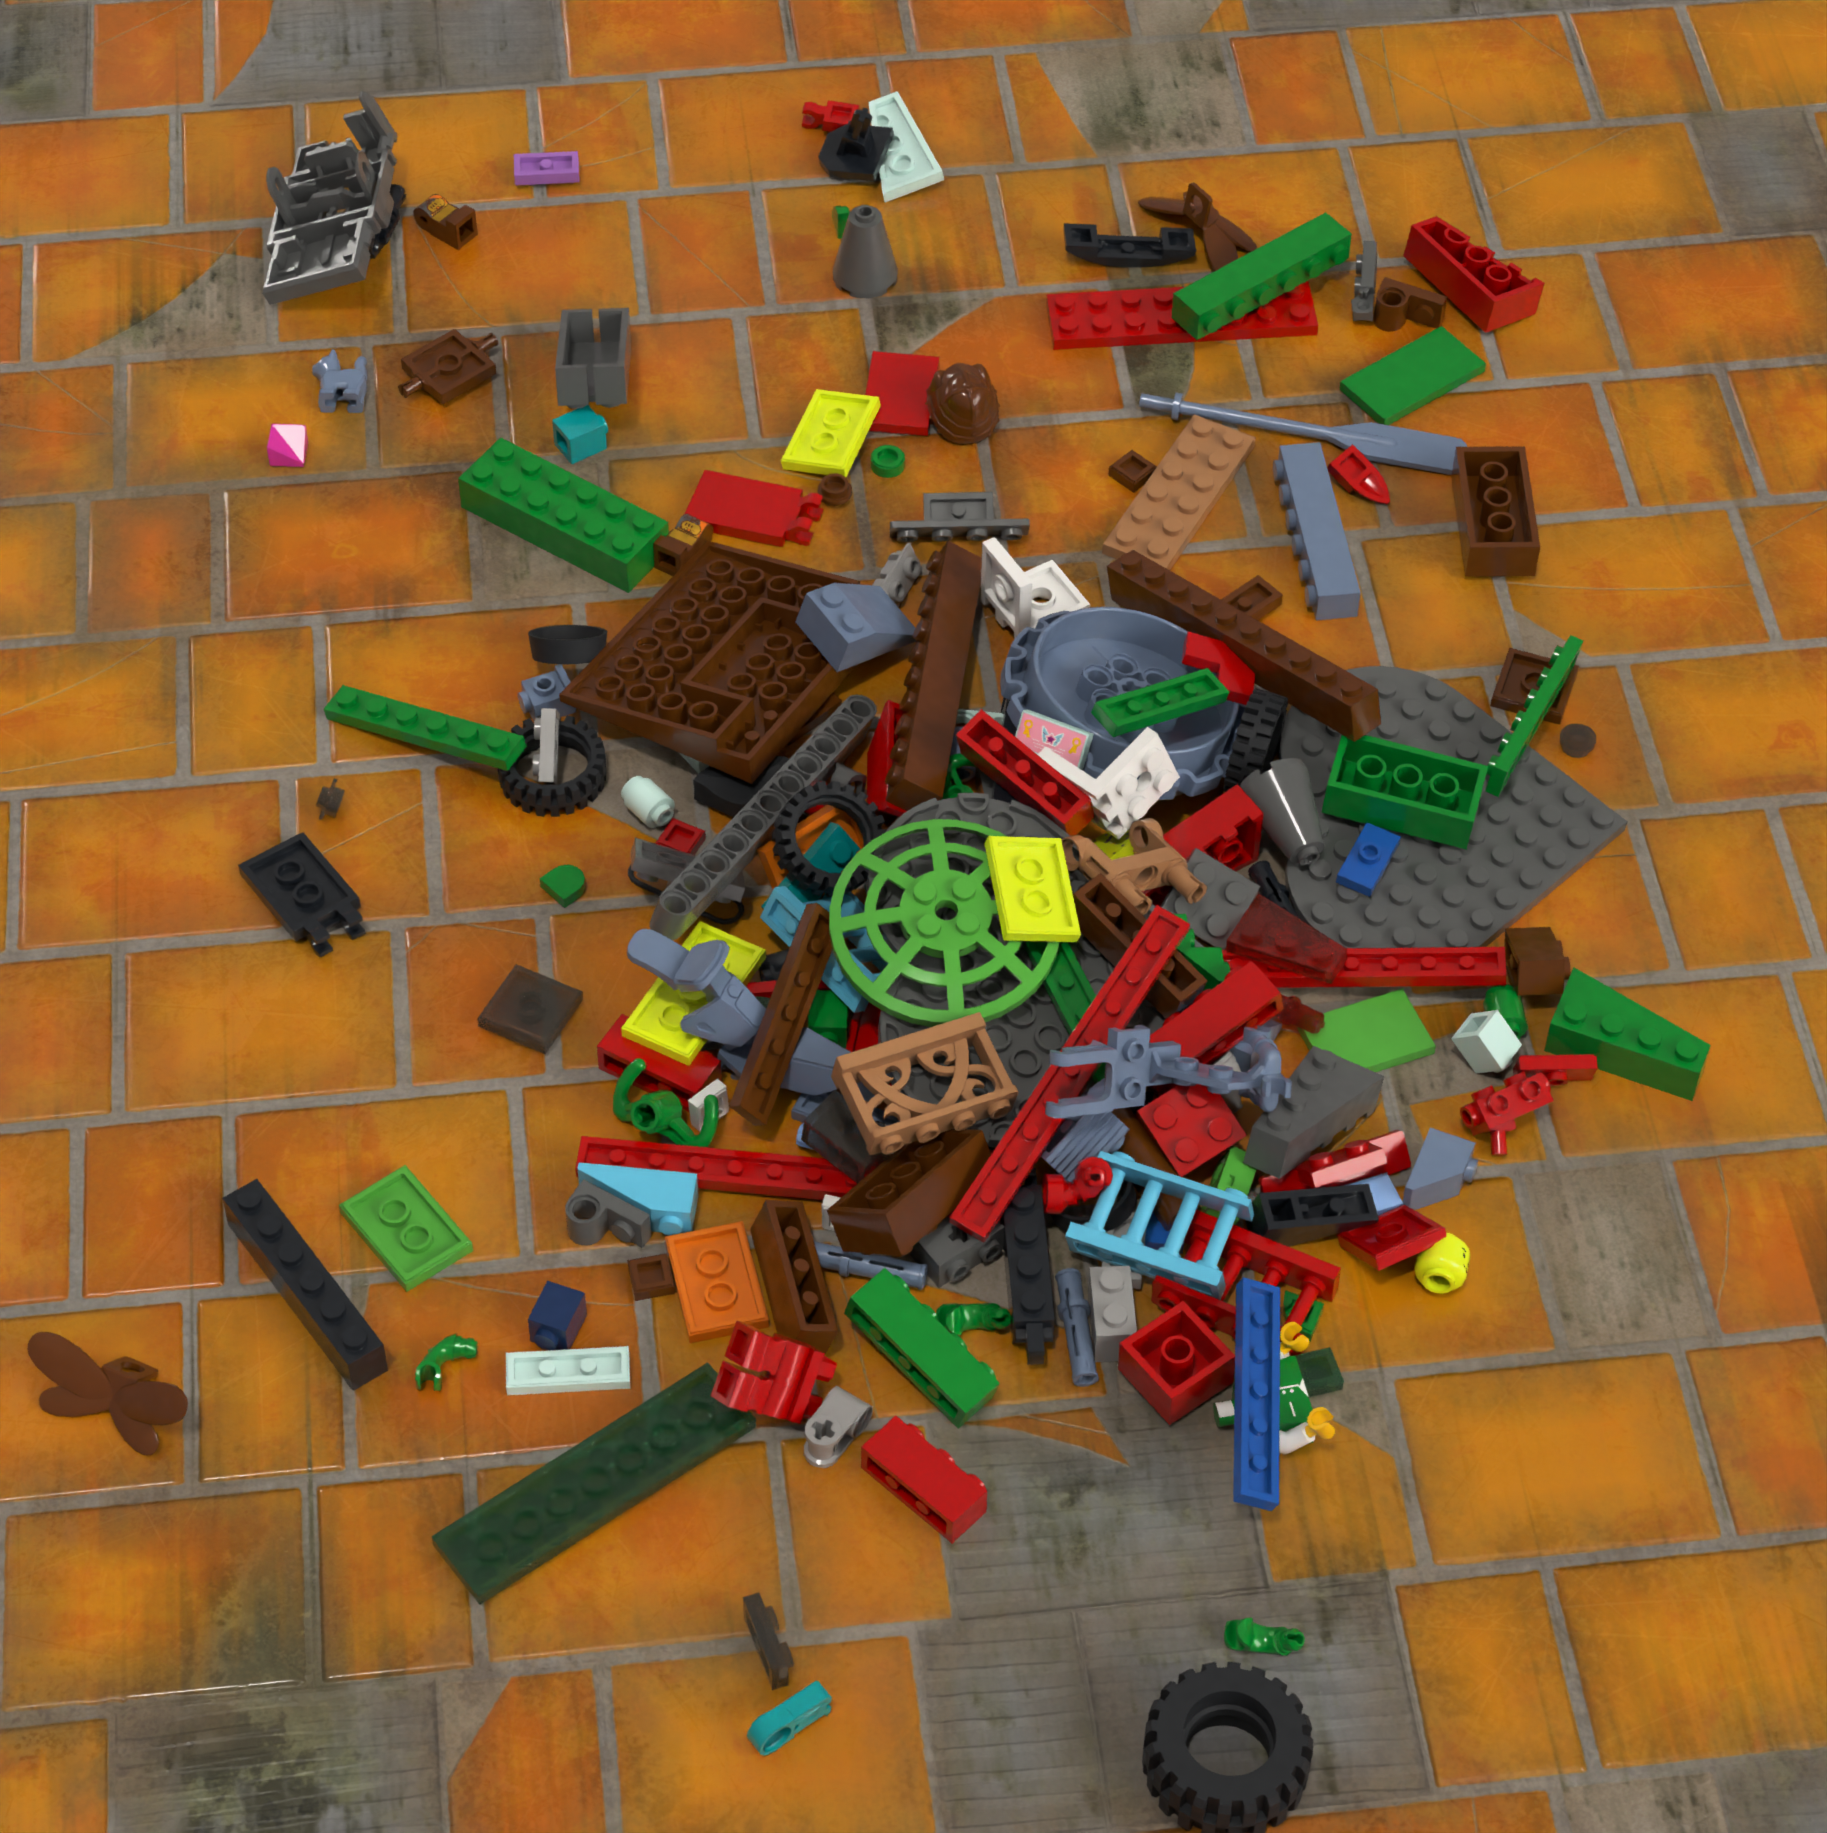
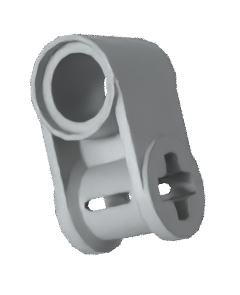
[804,1386,873,1468]

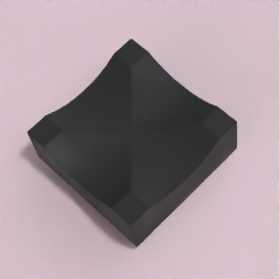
[693,756,789,818]

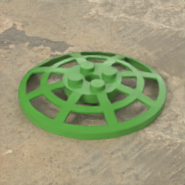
[829,819,1060,1027]

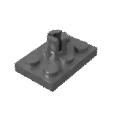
[631,838,745,903]

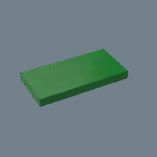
[1339,326,1486,425]

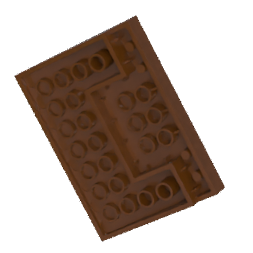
[559,541,860,784]

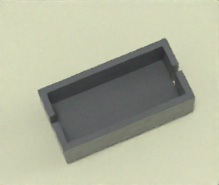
[555,308,632,409]

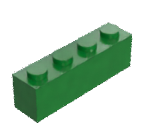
[844,1268,1000,1429]

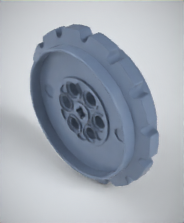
[1000,607,1246,800]

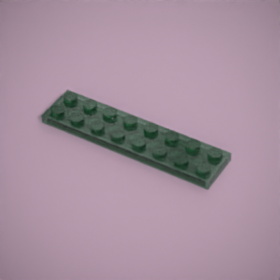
[431,1362,756,1605]

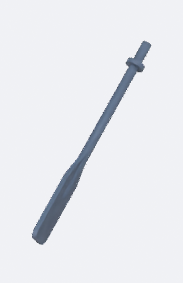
[1139,393,1467,475]

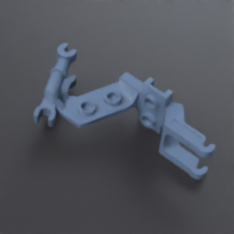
[1045,1025,1292,1118]

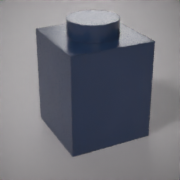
[528,1281,587,1350]

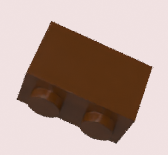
[1504,927,1571,996]

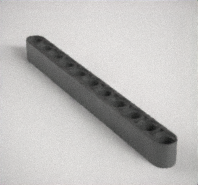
[650,694,877,940]

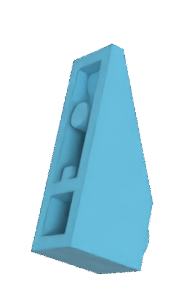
[578,1162,698,1235]

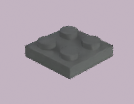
[1160,848,1260,950]

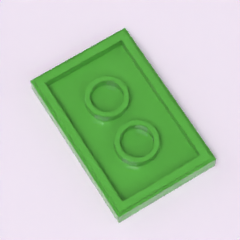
[1297,988,1436,1072]
[339,1165,473,1292]

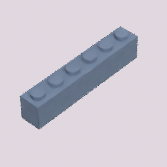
[1273,442,1361,620]

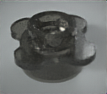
[316,778,345,820]

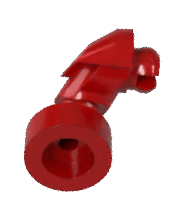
[1042,1156,1113,1214]

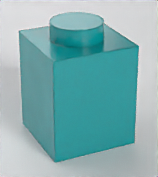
[552,405,608,465]

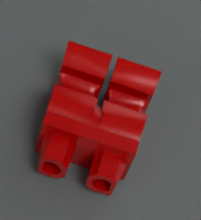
[711,1321,837,1424]

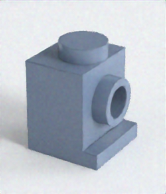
[517,664,576,721]

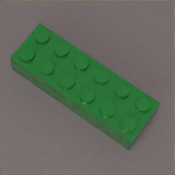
[458,437,669,593]

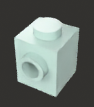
[1451,1010,1522,1073]

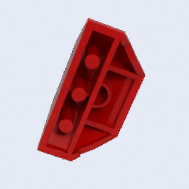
[866,700,907,818]

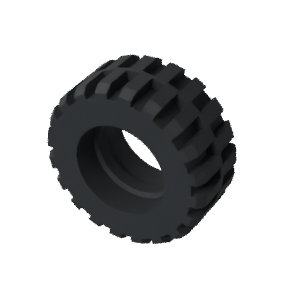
[1142,1662,1314,1833]

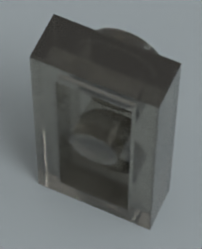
[743,1592,794,1691]

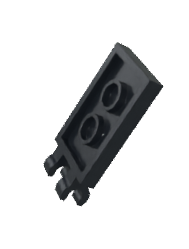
[238,832,366,957]

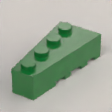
[1544,967,1711,1101]

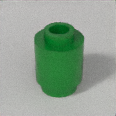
[1483,984,1528,1039]

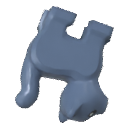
[312,349,368,413]

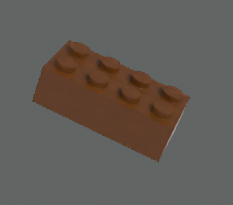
[1451,446,1540,577]
[827,1129,991,1258]

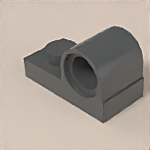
[565,1179,651,1248]

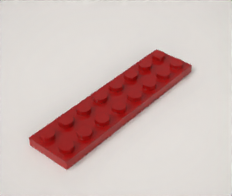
[1046,280,1318,350]

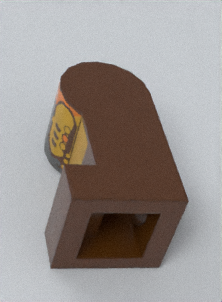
[413,194,478,250]
[653,514,713,576]

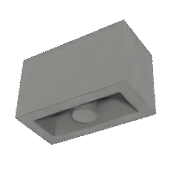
[1088,1265,1137,1362]

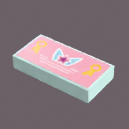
[1015,709,1094,770]

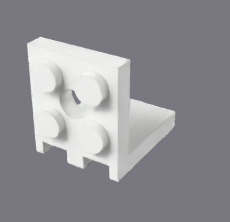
[980,537,1090,640]
[1037,727,1180,840]

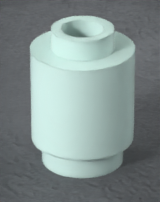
[621,776,675,828]

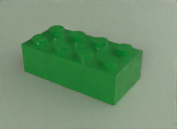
[1321,735,1488,850]

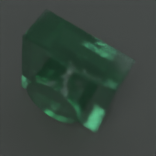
[1295,1347,1344,1397]

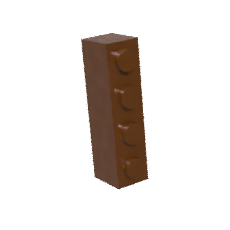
[1073,873,1208,1019]
[750,1200,838,1356]

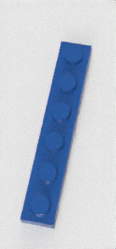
[1233,1277,1280,1511]

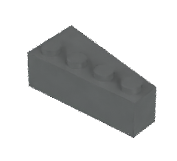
[1243,1046,1384,1178]

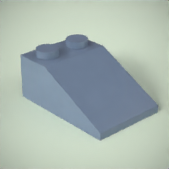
[796,583,916,672]

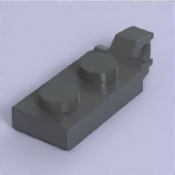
[1351,241,1377,321]

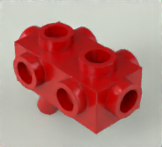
[1460,1071,1554,1156]

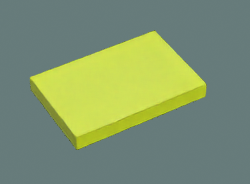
[781,389,881,477]
[985,836,1081,942]

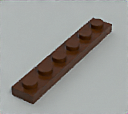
[729,903,832,1126]

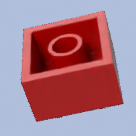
[1134,1084,1247,1177]
[1118,1301,1235,1425]

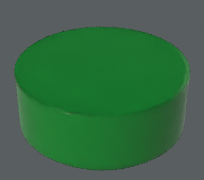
[871,445,905,478]

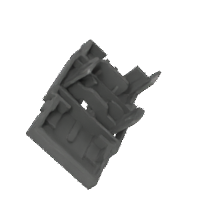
[262,91,398,305]

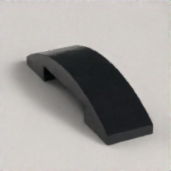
[1063,223,1196,268]

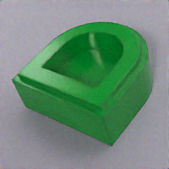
[539,865,585,908]

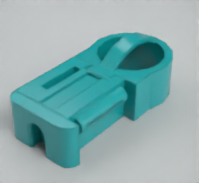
[747,1681,832,1756]

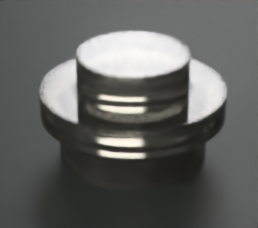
[1559,723,1596,758]

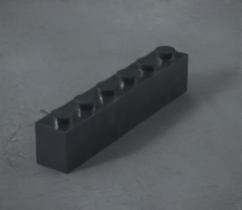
[222,1179,388,1391]

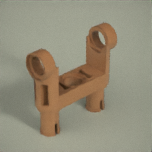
[1061,818,1207,915]

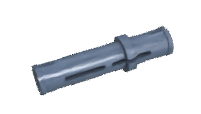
[813,1240,928,1290]
[1055,1268,1099,1387]

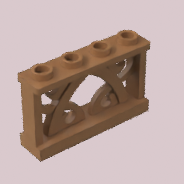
[831,1012,1019,1155]

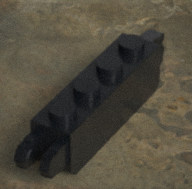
[1001,1168,1055,1365]

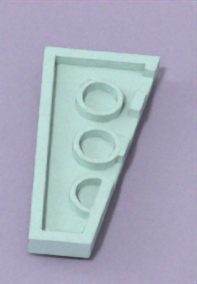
[868,91,944,203]

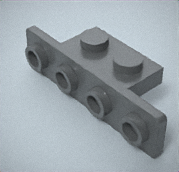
[889,492,1030,542]

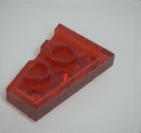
[1226,893,1347,984]

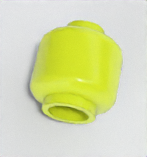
[1414,1233,1470,1294]

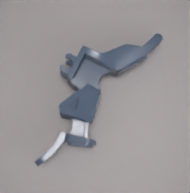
[627,929,887,1101]

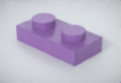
[514,151,580,185]

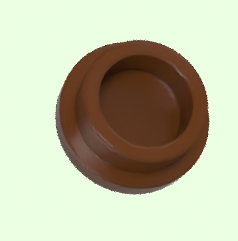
[817,474,852,506]

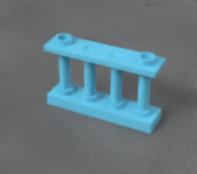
[760,886,887,1013]
[1065,1151,1254,1300]

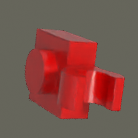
[802,100,859,132]

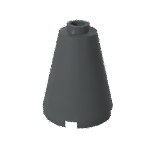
[832,205,898,298]
[1240,758,1324,865]

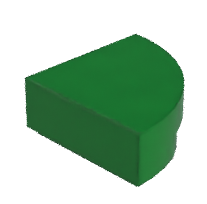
[832,205,850,239]
[1283,1291,1324,1342]

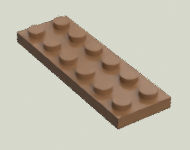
[1102,414,1256,570]

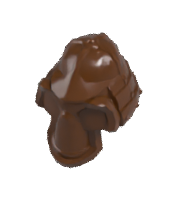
[925,363,1000,445]

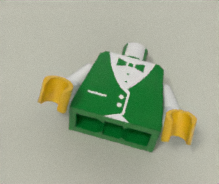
[1213,1322,1335,1454]

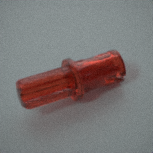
[1275,994,1325,1034]

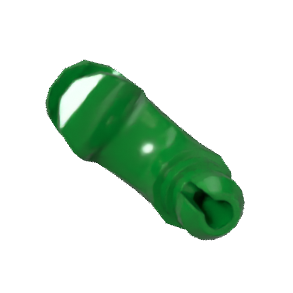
[936,1303,1011,1335]
[415,1333,478,1391]
[1224,1617,1305,1656]

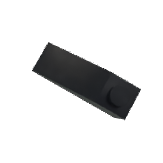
[1245,1184,1379,1247]

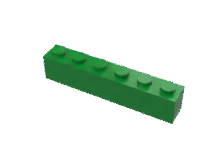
[1171,212,1352,340]

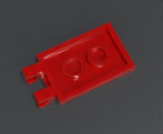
[685,470,824,547]

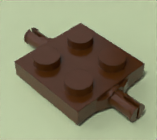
[398,329,498,405]

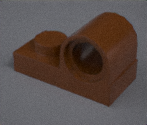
[1373,277,1447,332]

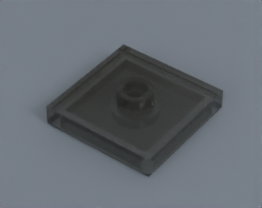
[477,964,583,1054]

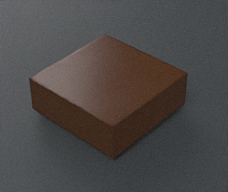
[1109,450,1157,493]
[627,1253,675,1301]

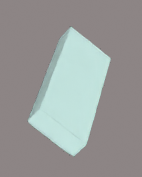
[506,1346,630,1395]

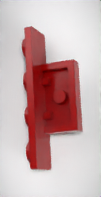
[1258,1130,1411,1193]

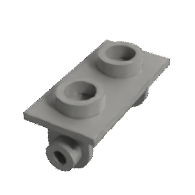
[872,543,922,608]

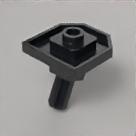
[818,107,894,181]

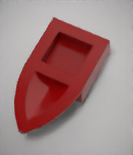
[1327,444,1390,504]

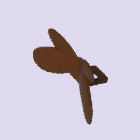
[1138,182,1257,271]
[27,1332,188,1455]

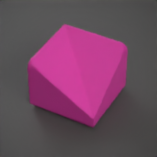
[267,424,308,467]

